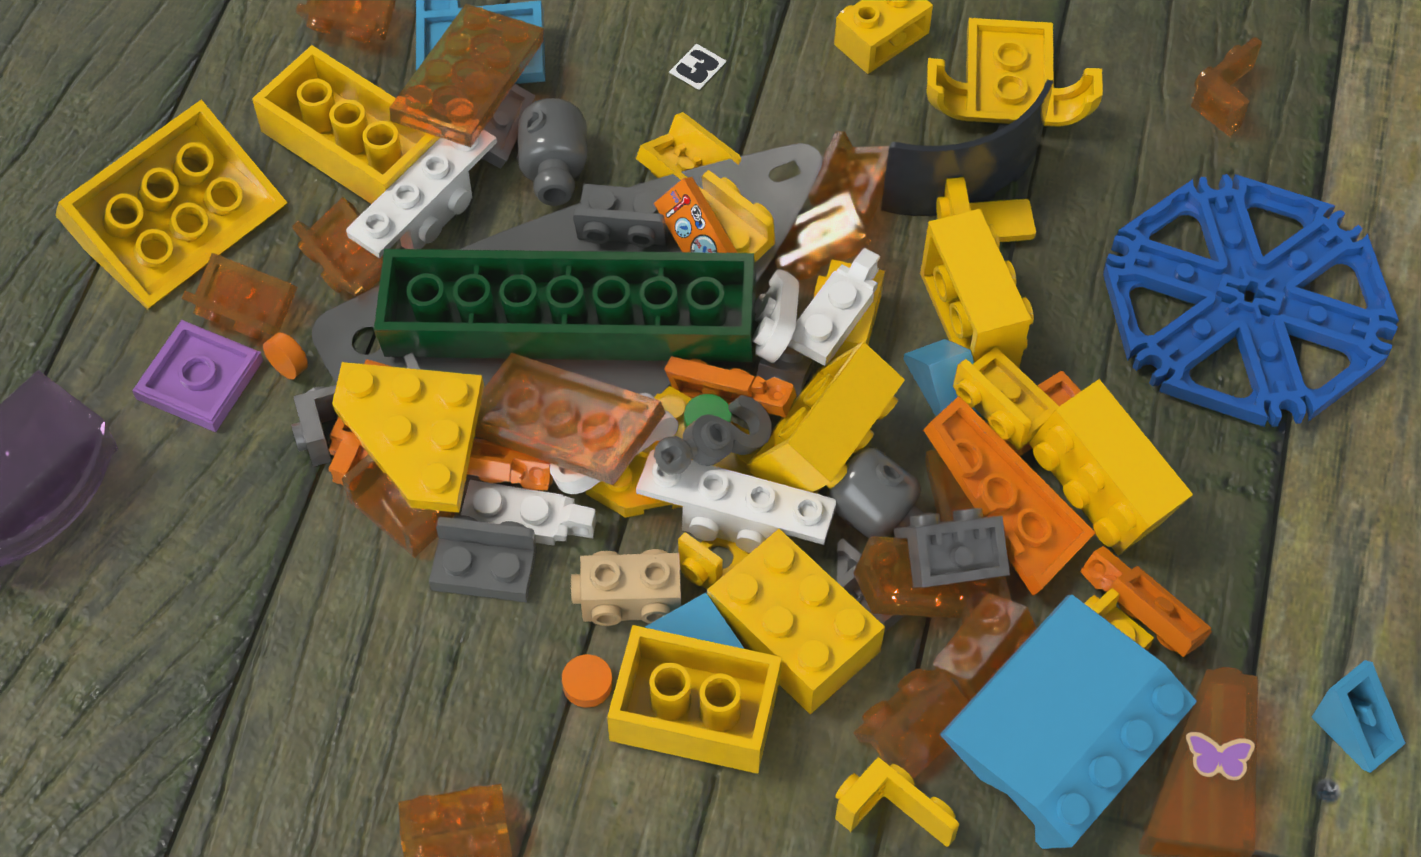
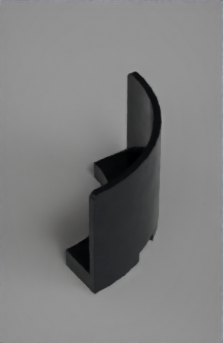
[881,79,1054,216]

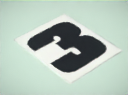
[669,43,726,90]

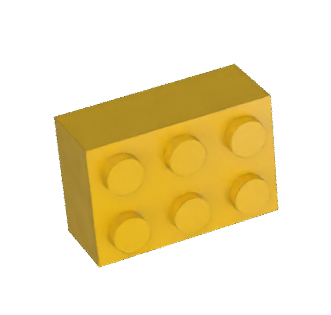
[920,209,1034,368]
[745,341,905,493]
[1029,379,1193,556]
[707,529,885,715]
[607,625,782,774]

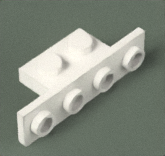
[346,118,497,258]
[636,450,836,553]

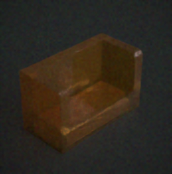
[342,454,455,558]

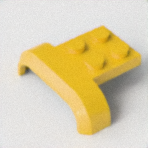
[927,18,1103,126]

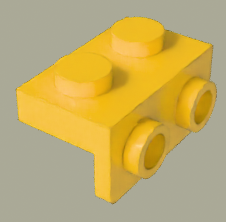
[636,112,741,190]
[953,347,1059,450]

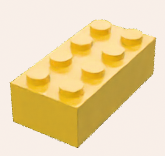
[252,45,444,204]

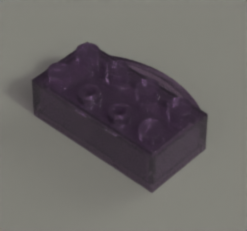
[0,370,119,567]

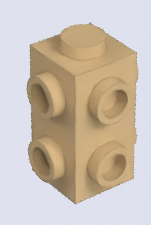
[571,549,681,626]

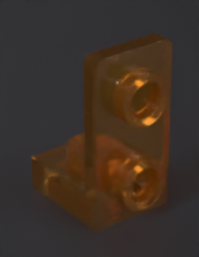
[1191,37,1262,136]

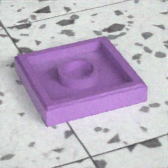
[132,320,263,432]

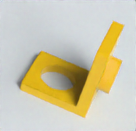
[678,532,749,589]

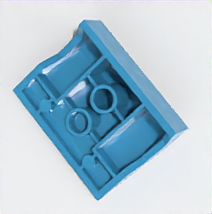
[940,594,1197,849]

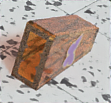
[1139,667,1258,857]

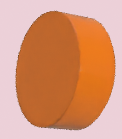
[263,332,308,379]
[562,654,613,708]

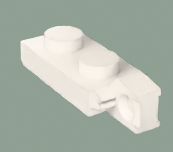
[787,248,880,366]
[461,480,597,546]

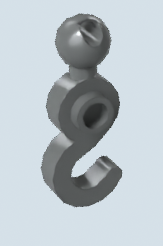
[653,395,771,475]

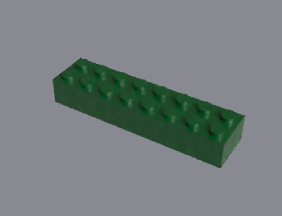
[374,249,756,362]

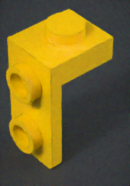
[936,177,1036,242]
[835,757,959,847]

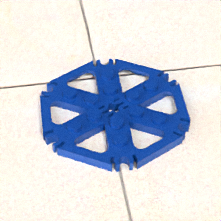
[1103,174,1399,427]

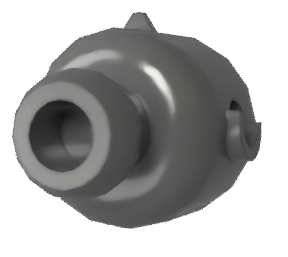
[517,98,588,206]
[825,446,942,552]

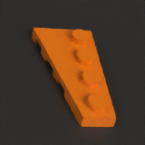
[923,396,1096,596]

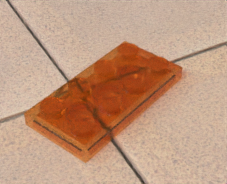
[389,4,544,147]
[474,353,666,485]

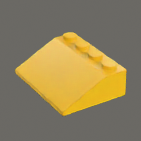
[55,99,287,310]

